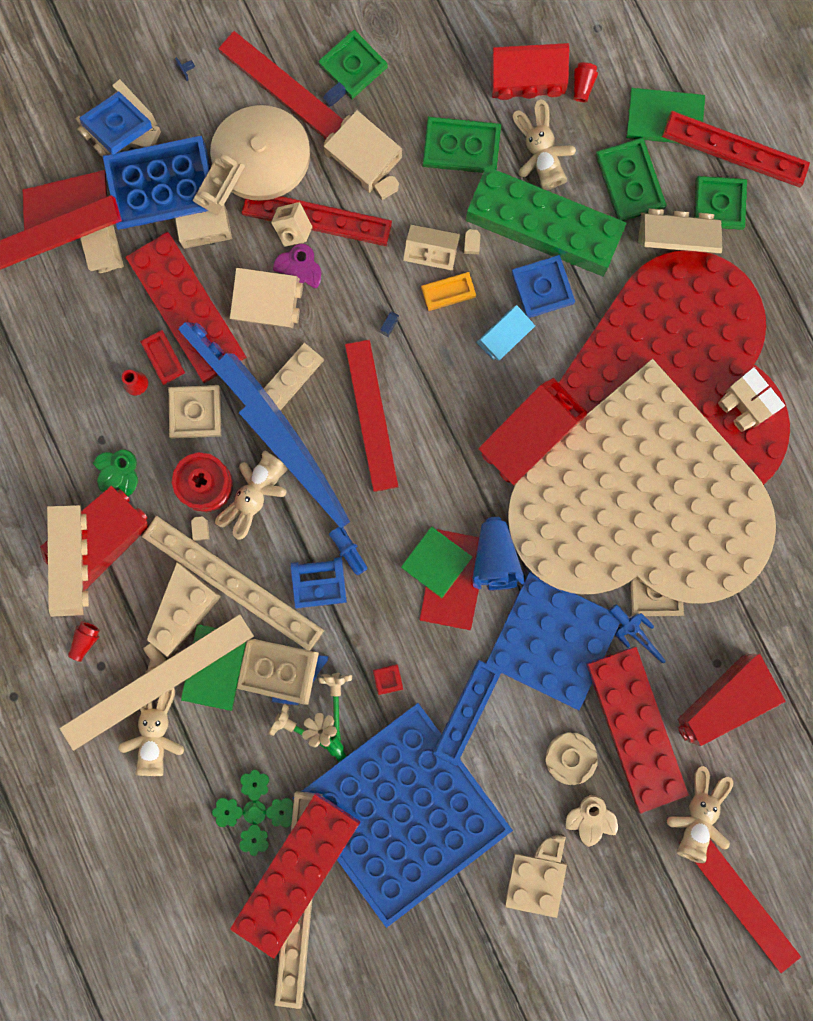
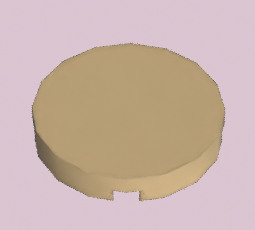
[545,732,598,785]

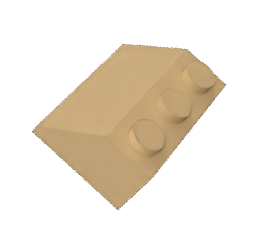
[638,209,722,253]

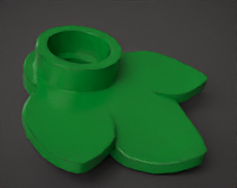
[93,449,138,497]

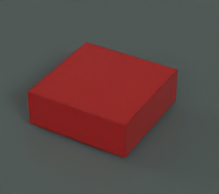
[373,664,404,695]

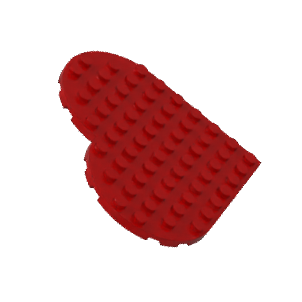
[559,250,790,485]

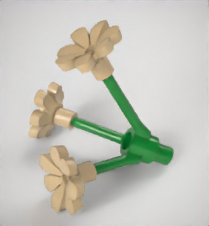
[268,673,352,762]

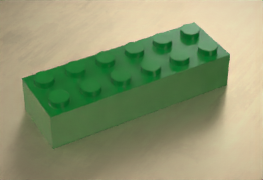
[466,166,627,277]

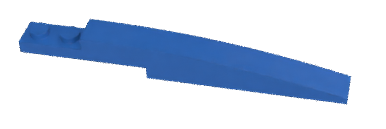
[178,322,350,528]

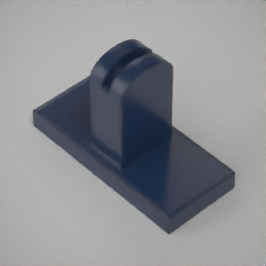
[175,57,195,81]

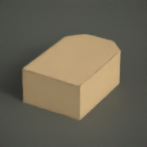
[374,176,399,200]
[464,229,480,254]
[191,516,209,541]

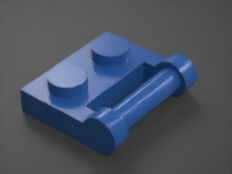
[291,557,347,609]

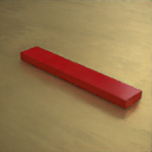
[218,31,343,139]
[662,111,810,188]
[0,195,122,270]
[242,196,392,247]
[345,340,399,492]
[679,839,801,973]

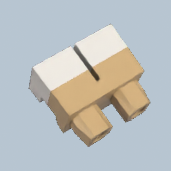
[718,368,785,432]

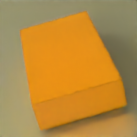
[421,272,476,311]

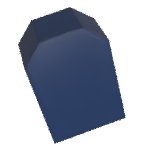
[323,82,346,107]
[380,311,399,337]

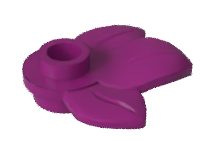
[273,244,322,288]

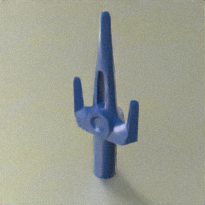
[609,604,666,663]

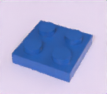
[79,91,152,155]
[511,255,576,318]

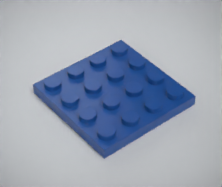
[486,572,620,710]

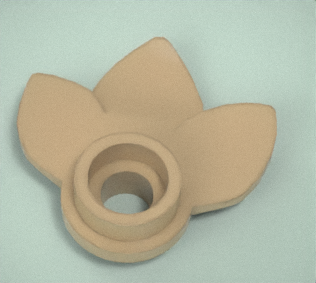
[566,795,618,847]

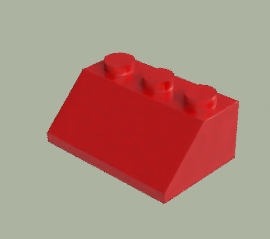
[490,43,569,100]

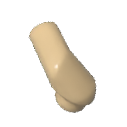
[143,643,166,674]

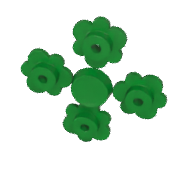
[212,769,293,856]

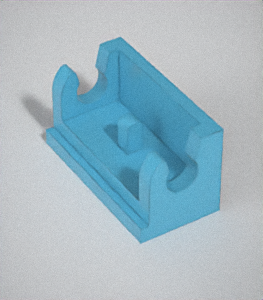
[476,305,535,361]

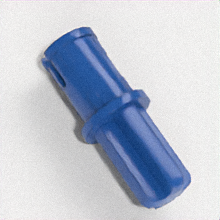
[329,527,367,575]

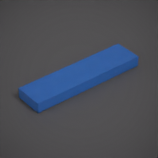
[432,660,501,766]

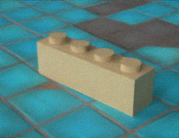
[47,505,89,617]

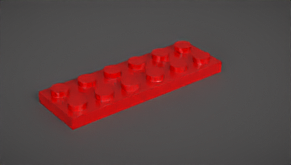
[126,232,247,383]
[586,646,689,814]
[230,792,361,959]

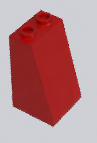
[478,378,588,485]
[40,486,147,591]
[677,653,786,746]

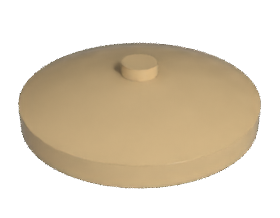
[210,105,310,201]

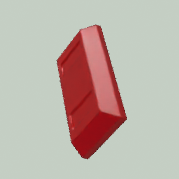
[140,330,185,385]

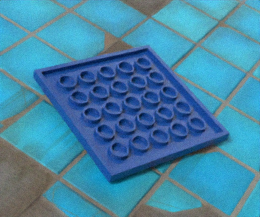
[292,703,513,928]

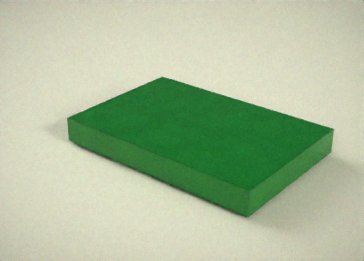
[626,88,705,144]
[423,116,501,173]
[595,137,667,221]
[181,624,246,711]

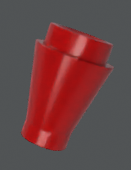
[573,62,598,103]
[122,370,148,396]
[68,621,100,662]

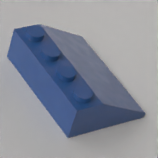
[103,136,211,230]

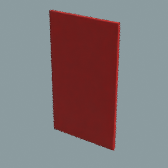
[23,170,107,230]
[420,529,479,631]

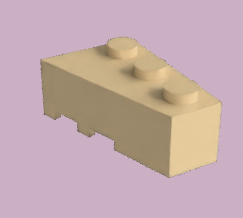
[147,563,221,656]

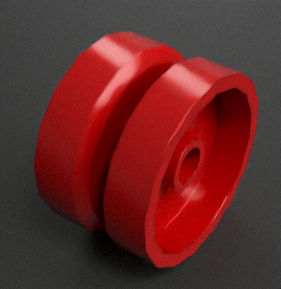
[172,452,234,513]

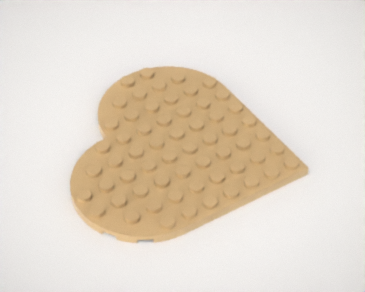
[508,359,776,604]

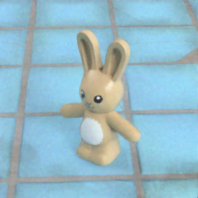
[513,99,576,190]
[215,451,288,540]
[118,687,184,776]
[667,766,733,863]

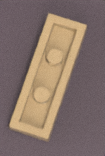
[264,343,324,410]

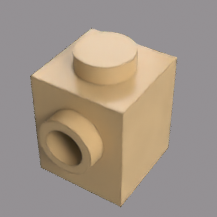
[271,202,312,247]

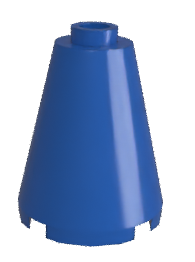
[472,517,524,590]

